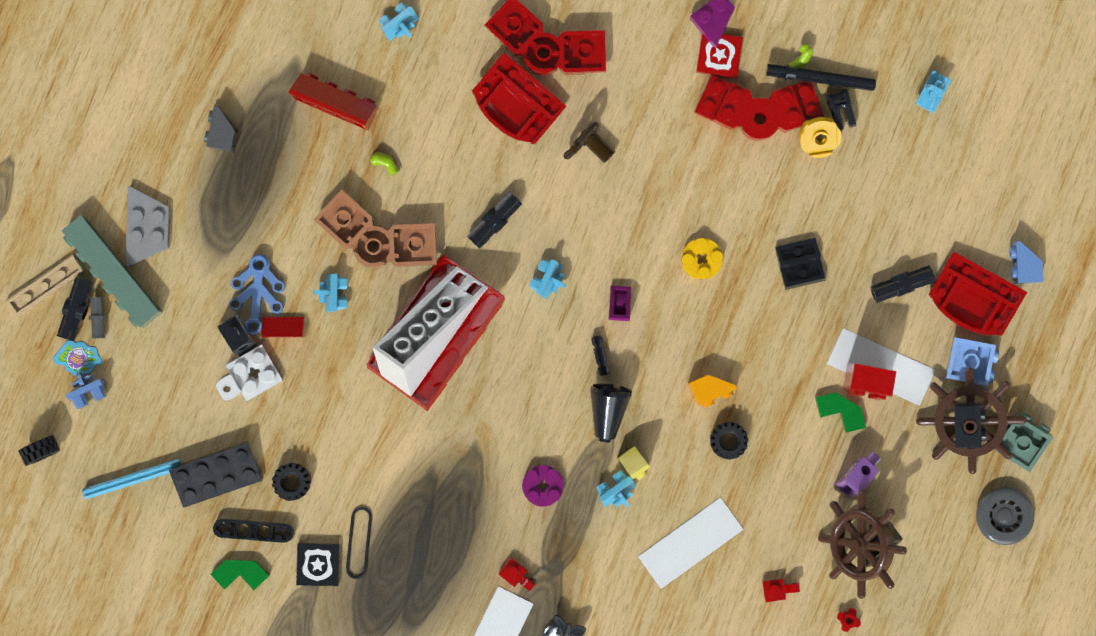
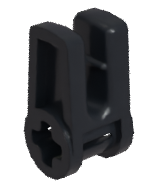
[826,88,856,131]

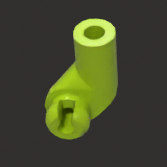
[789,43,813,68]
[370,152,399,176]

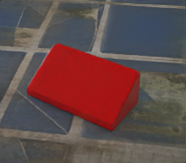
[261,317,304,338]

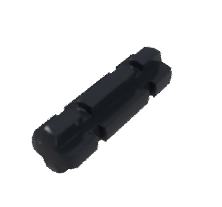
[591,335,610,376]

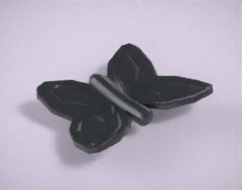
[542,615,586,636]

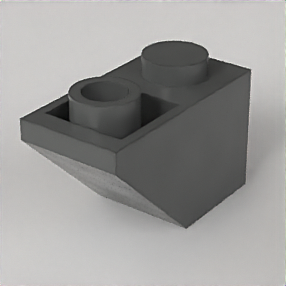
[204,106,238,153]

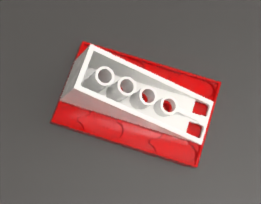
[366,255,505,411]

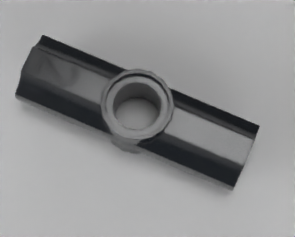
[467,192,522,249]
[870,265,936,303]
[57,277,94,342]

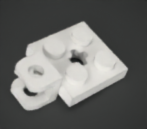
[216,345,283,402]

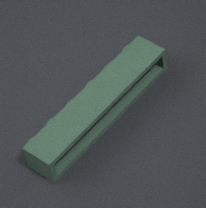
[62,215,163,328]

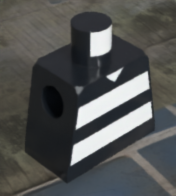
[217,313,257,357]

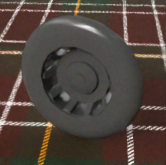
[976,487,1035,545]

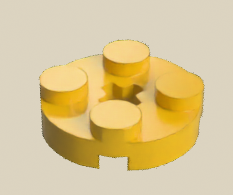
[799,117,842,158]
[681,238,723,280]

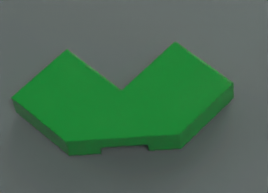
[815,392,866,433]
[210,560,270,590]

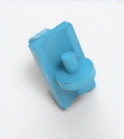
[379,3,419,41]
[915,70,951,113]
[529,259,566,299]
[313,274,348,312]
[597,471,636,508]

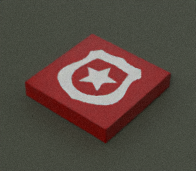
[696,34,743,79]

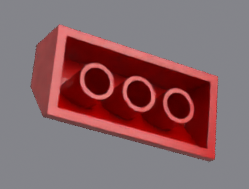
[288,73,378,131]

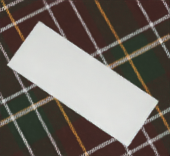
[827,328,936,406]
[638,497,744,589]
[474,587,533,636]

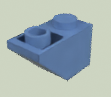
[1009,241,1044,284]

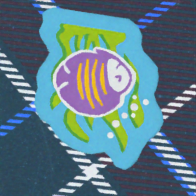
[53,341,102,376]

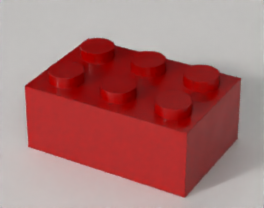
[843,363,897,400]

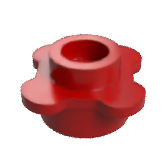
[837,608,861,632]

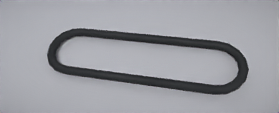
[346,507,372,579]

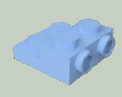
[946,337,999,387]

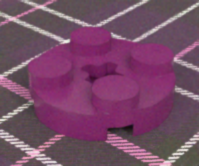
[522,465,564,507]

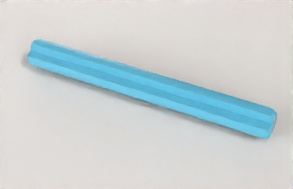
[82,459,182,499]

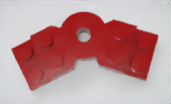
[484,0,606,76]
[694,75,824,141]

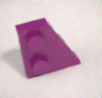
[690,0,735,48]

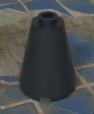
[590,383,632,443]

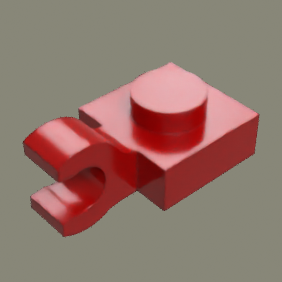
[498,558,535,591]
[762,578,800,602]

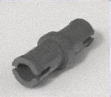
[89,297,106,339]

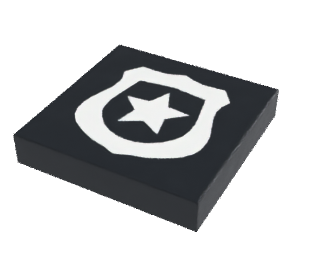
[296,543,340,586]

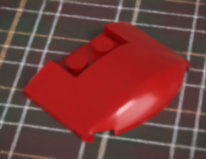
[472,53,567,144]
[929,252,1027,336]

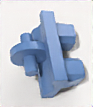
[66,372,107,409]

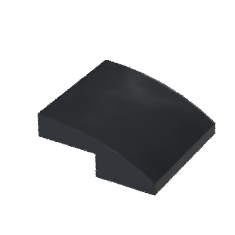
[775,238,826,290]

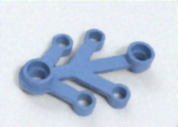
[229,254,285,335]

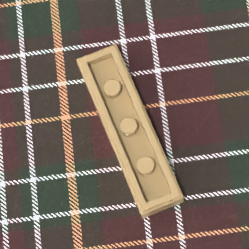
[5,254,86,319]

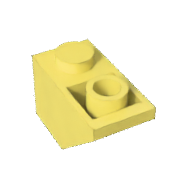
[617,446,650,480]

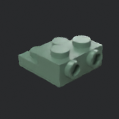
[994,412,1053,472]

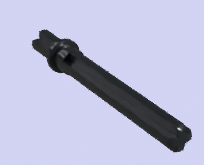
[765,64,876,91]

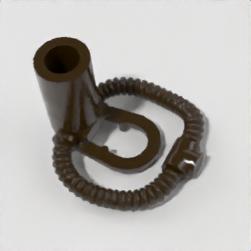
[563,122,615,163]

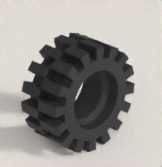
[710,422,748,460]
[18,435,60,466]
[272,463,311,501]

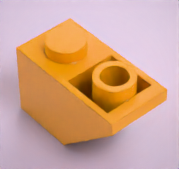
[688,375,737,408]

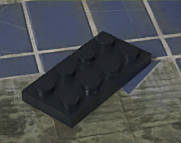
[169,441,262,508]

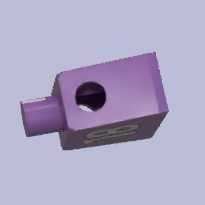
[834,452,881,498]

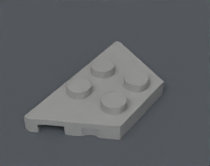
[125,187,170,267]

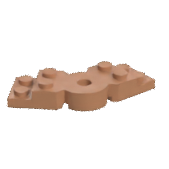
[314,189,437,268]

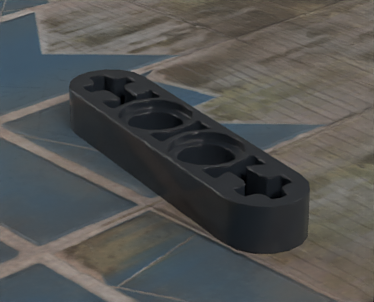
[213,519,295,543]

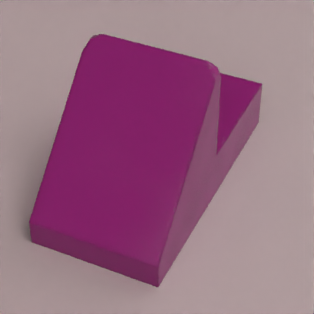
[608,286,631,321]

